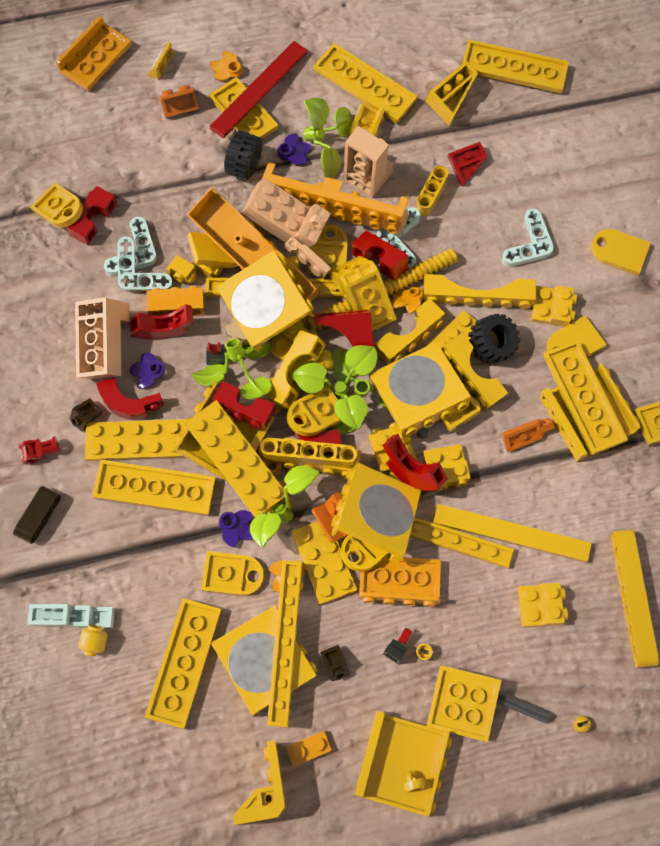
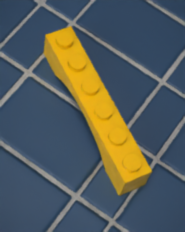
[423,274,536,309]

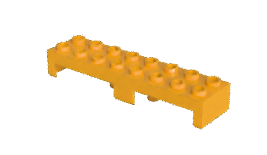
[262,163,408,235]
[186,187,321,302]

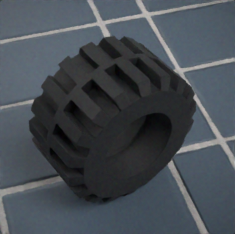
[224,130,262,181]
[468,314,521,364]

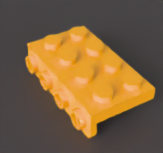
[56,16,132,91]
[359,556,441,607]

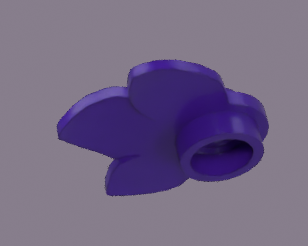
[277,133,311,165]
[129,353,165,389]
[219,510,253,548]

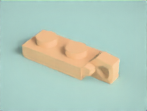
[285,236,331,279]

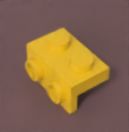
[349,102,385,137]

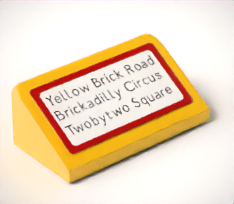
[147,42,173,79]

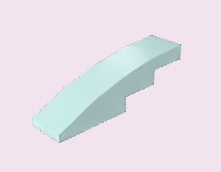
[27,604,115,629]

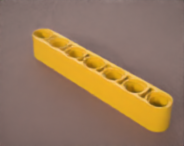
[611,529,659,668]

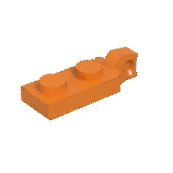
[501,418,555,452]

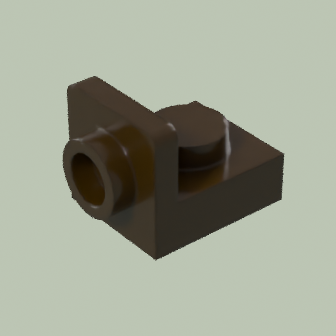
[70,398,102,432]
[320,644,350,681]

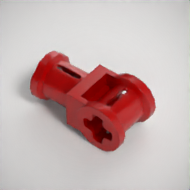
[18,436,60,465]

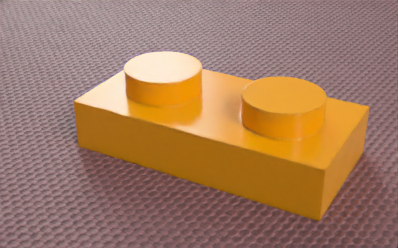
[286,731,332,767]

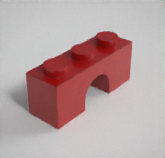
[66,186,117,246]
[352,230,409,281]
[212,381,275,431]

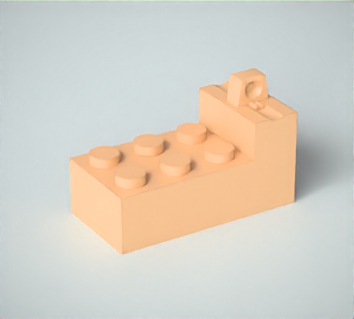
[344,126,394,198]
[241,178,331,248]
[75,297,130,380]

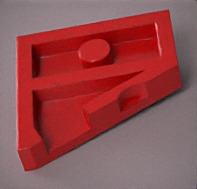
[447,142,487,186]

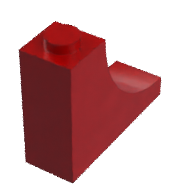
[314,309,374,347]

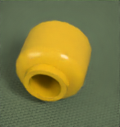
[79,624,108,656]

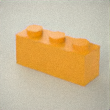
[147,286,205,316]

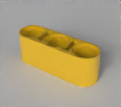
[416,165,449,217]

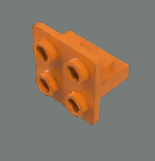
[159,85,199,118]
[311,492,348,543]

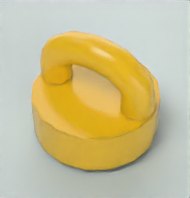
[403,771,425,793]

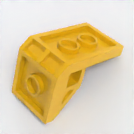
[329,256,397,331]
[233,740,286,825]

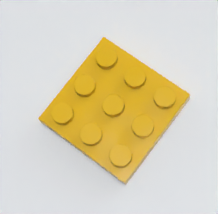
[426,664,502,742]

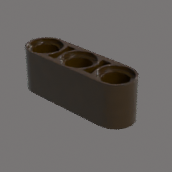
[13,486,61,544]

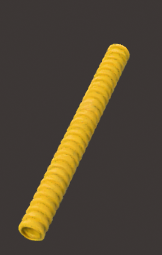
[307,248,458,331]

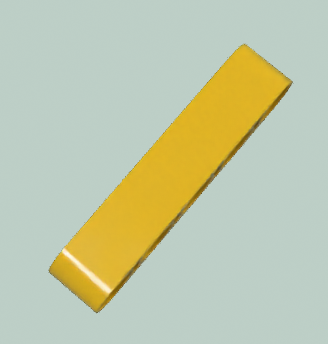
[261,438,357,468]

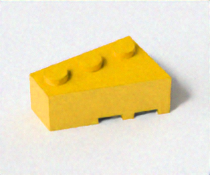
[425,61,478,126]

